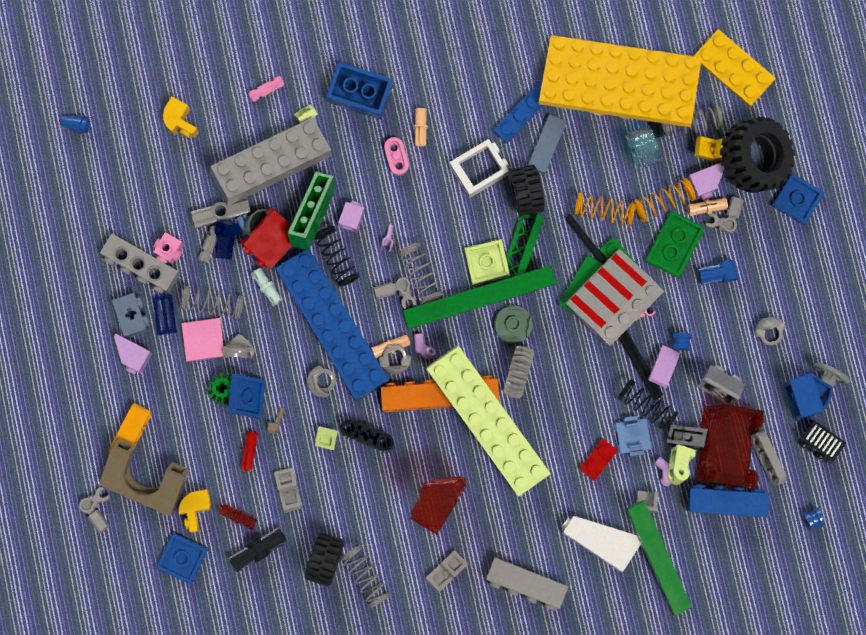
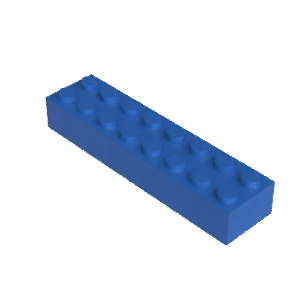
[275,250,389,402]

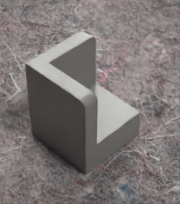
[636,491,659,513]

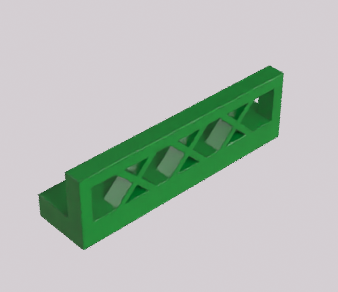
[498,214,545,281]

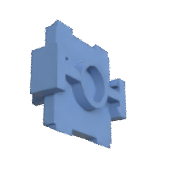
[614,416,653,457]

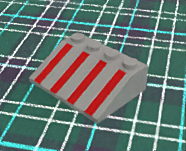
[565,249,664,346]

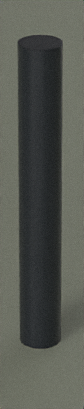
[565,214,606,263]

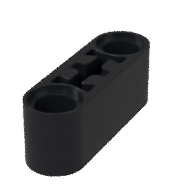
[340,419,395,453]

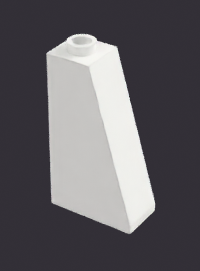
[561,516,641,573]

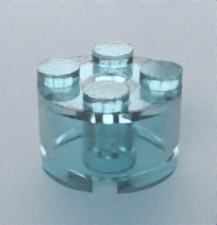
[625,125,663,169]

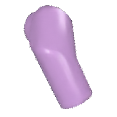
[414,334,435,359]
[655,457,672,486]

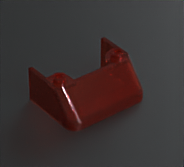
[410,476,468,535]

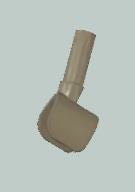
[268,407,285,434]

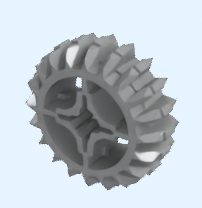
[504,345,534,398]

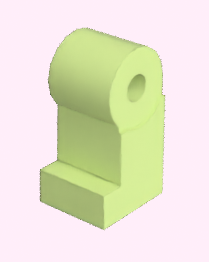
[667,445,696,485]

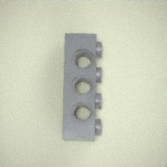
[100,233,180,294]

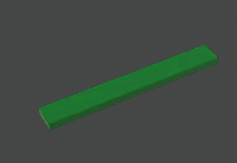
[403,265,557,330]

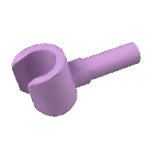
[381,224,394,252]

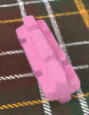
[248,76,284,102]

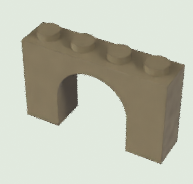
[99,438,190,516]

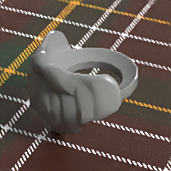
[755,317,786,345]
[222,334,255,359]
[379,344,411,374]
[307,365,336,397]

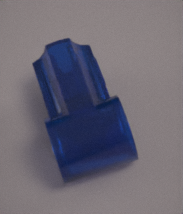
[214,221,240,260]

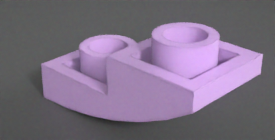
[649,345,680,388]

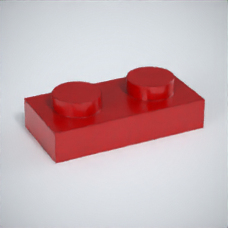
[579,439,618,481]

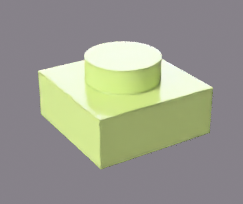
[294,104,318,123]
[315,426,338,450]

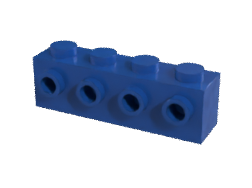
[688,485,770,517]

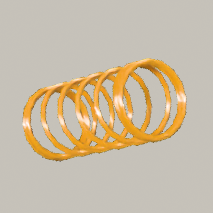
[634,178,696,223]
[574,192,636,227]

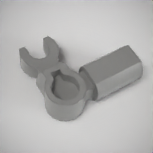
[706,197,744,234]
[373,277,416,309]
[79,487,110,534]

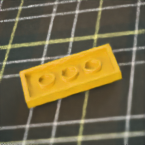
[694,29,776,107]

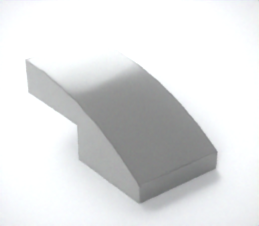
[274,467,303,513]
[425,550,468,593]

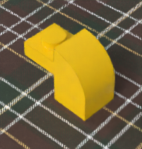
[163,97,199,139]
[695,136,723,163]
[179,489,212,533]

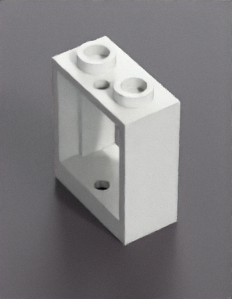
[449,139,510,198]

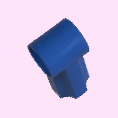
[698,260,739,286]

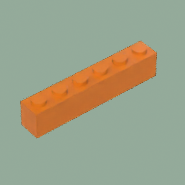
[381,376,499,413]

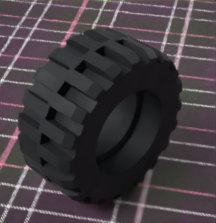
[720,117,795,193]

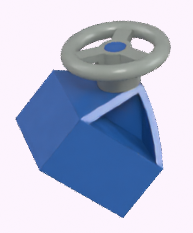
[784,363,850,421]

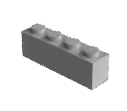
[486,558,568,611]

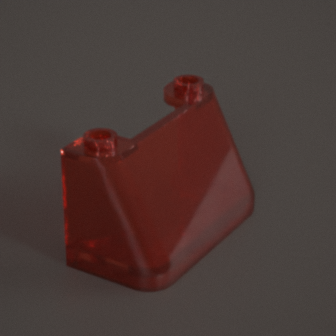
[696,404,764,489]

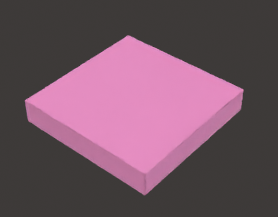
[182,318,224,362]

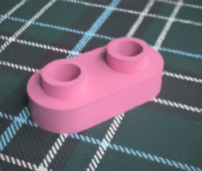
[384,137,409,176]

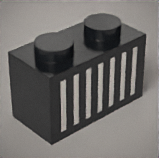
[798,420,846,464]

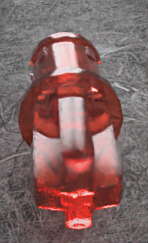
[219,504,258,530]

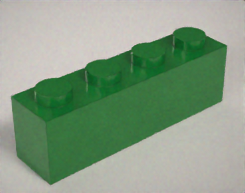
[288,172,336,251]

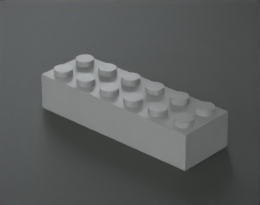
[210,118,331,206]

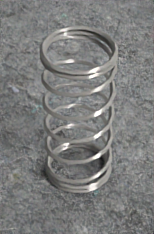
[662,106,723,137]
[398,243,443,305]
[181,286,243,320]
[340,545,391,608]

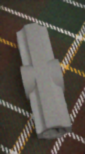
[191,197,251,228]

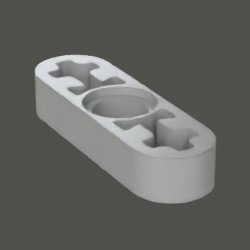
[751,431,787,486]

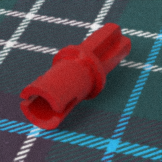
[241,432,259,471]

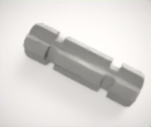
[198,226,221,263]

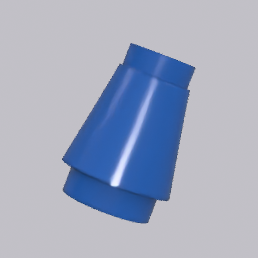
[61,115,91,135]

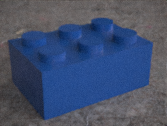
[326,62,394,120]

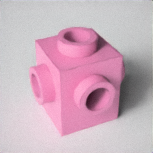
[153,232,184,264]

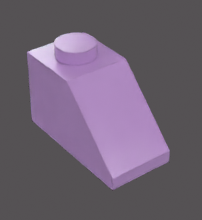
[688,163,724,200]
[114,334,152,375]

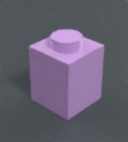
[338,201,365,233]

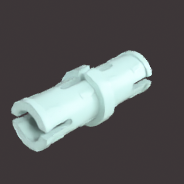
[251,268,283,306]

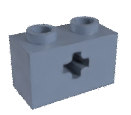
[112,293,150,339]

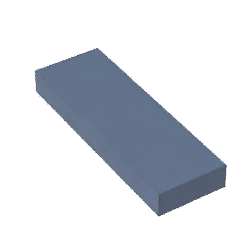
[528,114,567,174]

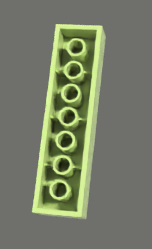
[426,345,550,497]

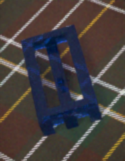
[152,295,178,336]

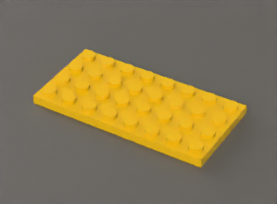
[539,35,702,127]

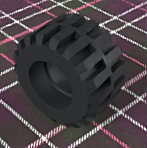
[509,164,545,216]
[305,532,344,587]

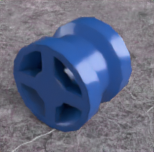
[672,332,692,351]
[803,508,825,531]

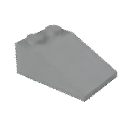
[698,365,745,406]

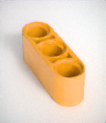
[108,403,152,453]

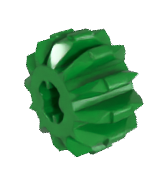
[206,372,232,406]

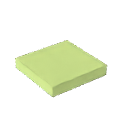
[464,239,511,286]

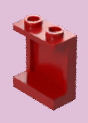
[239,207,292,270]

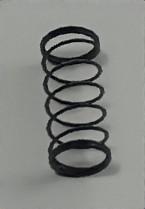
[314,225,360,287]
[617,379,679,432]

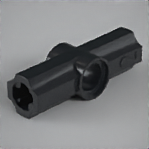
[228,527,288,573]

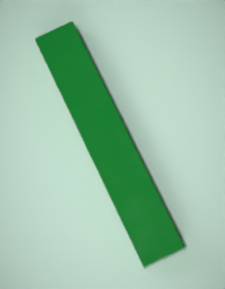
[626,500,692,616]

